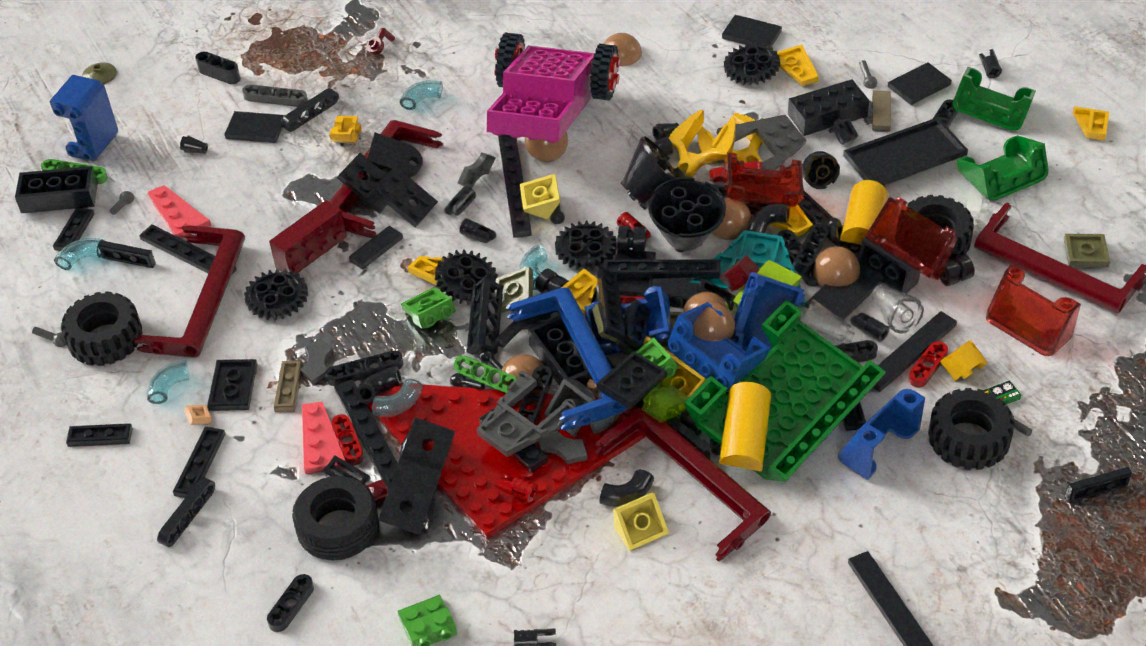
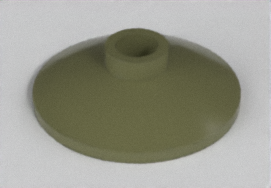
[82,62,117,84]

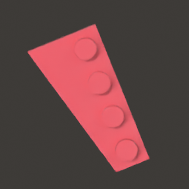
[148,185,211,238]
[302,401,345,474]

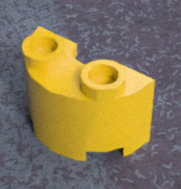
[329,116,362,143]
[940,340,988,381]

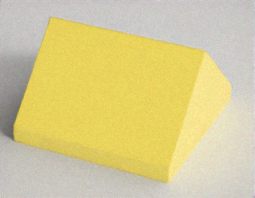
[520,174,560,219]
[614,492,669,550]

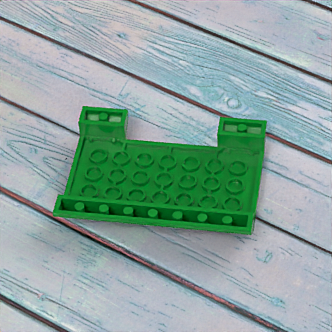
[684,300,886,482]

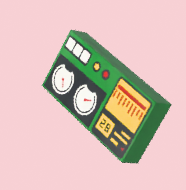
[984,380,1021,405]

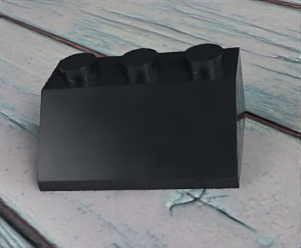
[858,238,921,296]

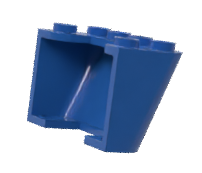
[584,286,672,356]
[668,302,770,390]
[838,389,925,480]

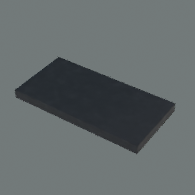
[843,117,968,185]

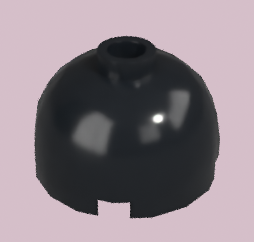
[801,151,840,189]

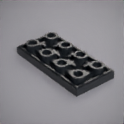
[805,263,885,326]

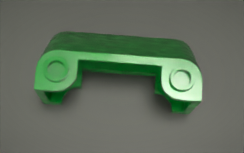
[953,67,1036,131]
[957,135,1049,201]

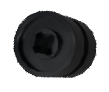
[617,225,647,252]
[937,254,975,286]
[535,268,569,293]

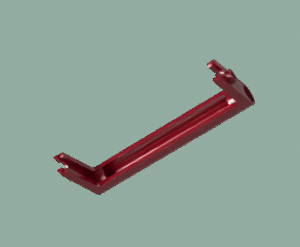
[329,120,443,238]
[974,203,1146,314]
[133,225,245,358]
[595,405,771,562]

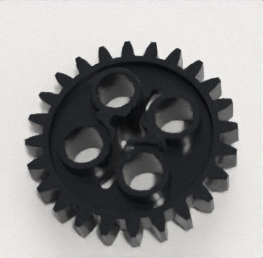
[724,43,780,86]
[555,220,617,270]
[434,249,498,305]
[244,268,308,321]

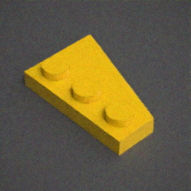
[777,44,819,86]

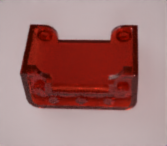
[722,153,804,207]
[865,196,958,280]
[986,264,1081,356]

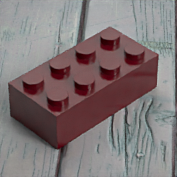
[269,200,347,275]

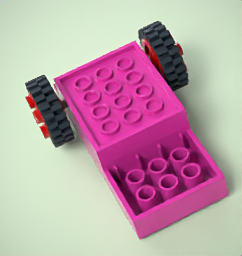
[487,32,621,143]

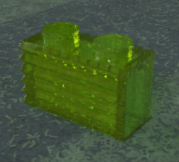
[642,385,689,423]

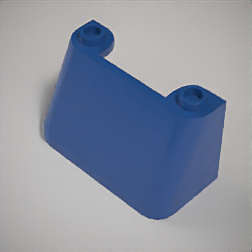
[731,272,805,352]

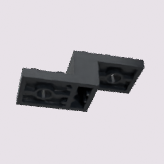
[337,153,438,228]
[378,417,456,535]

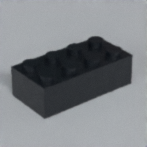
[788,79,869,136]
[15,166,98,213]
[528,315,593,387]

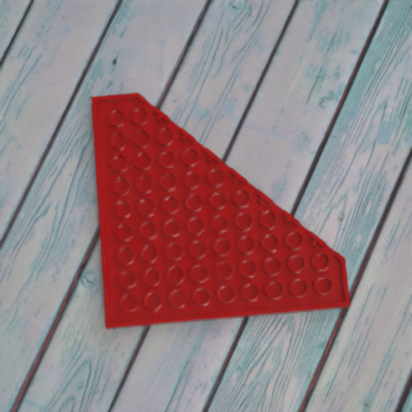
[367,383,646,539]

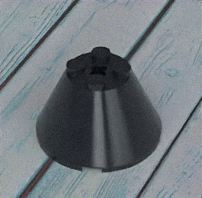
[621,136,686,210]
[648,177,726,252]

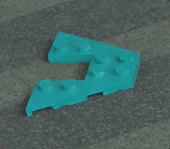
[689,230,806,307]

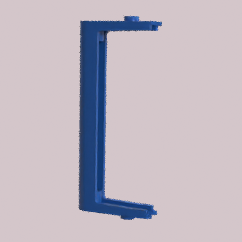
[506,287,628,430]

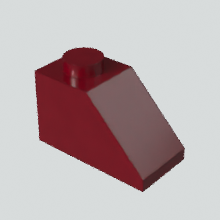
[719,255,760,292]

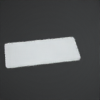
[966,189,983,212]

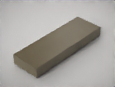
[872,90,891,131]
[274,361,303,412]

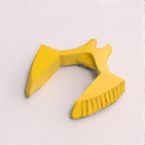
[668,110,736,177]
[697,113,764,165]

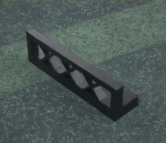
[466,277,503,355]

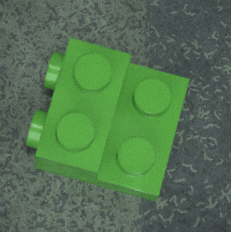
[401,287,456,329]
[636,338,679,391]
[397,594,457,646]

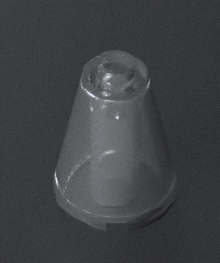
[871,285,924,334]
[802,299,855,345]

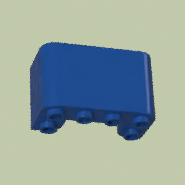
[49,75,118,161]

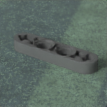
[242,85,308,107]

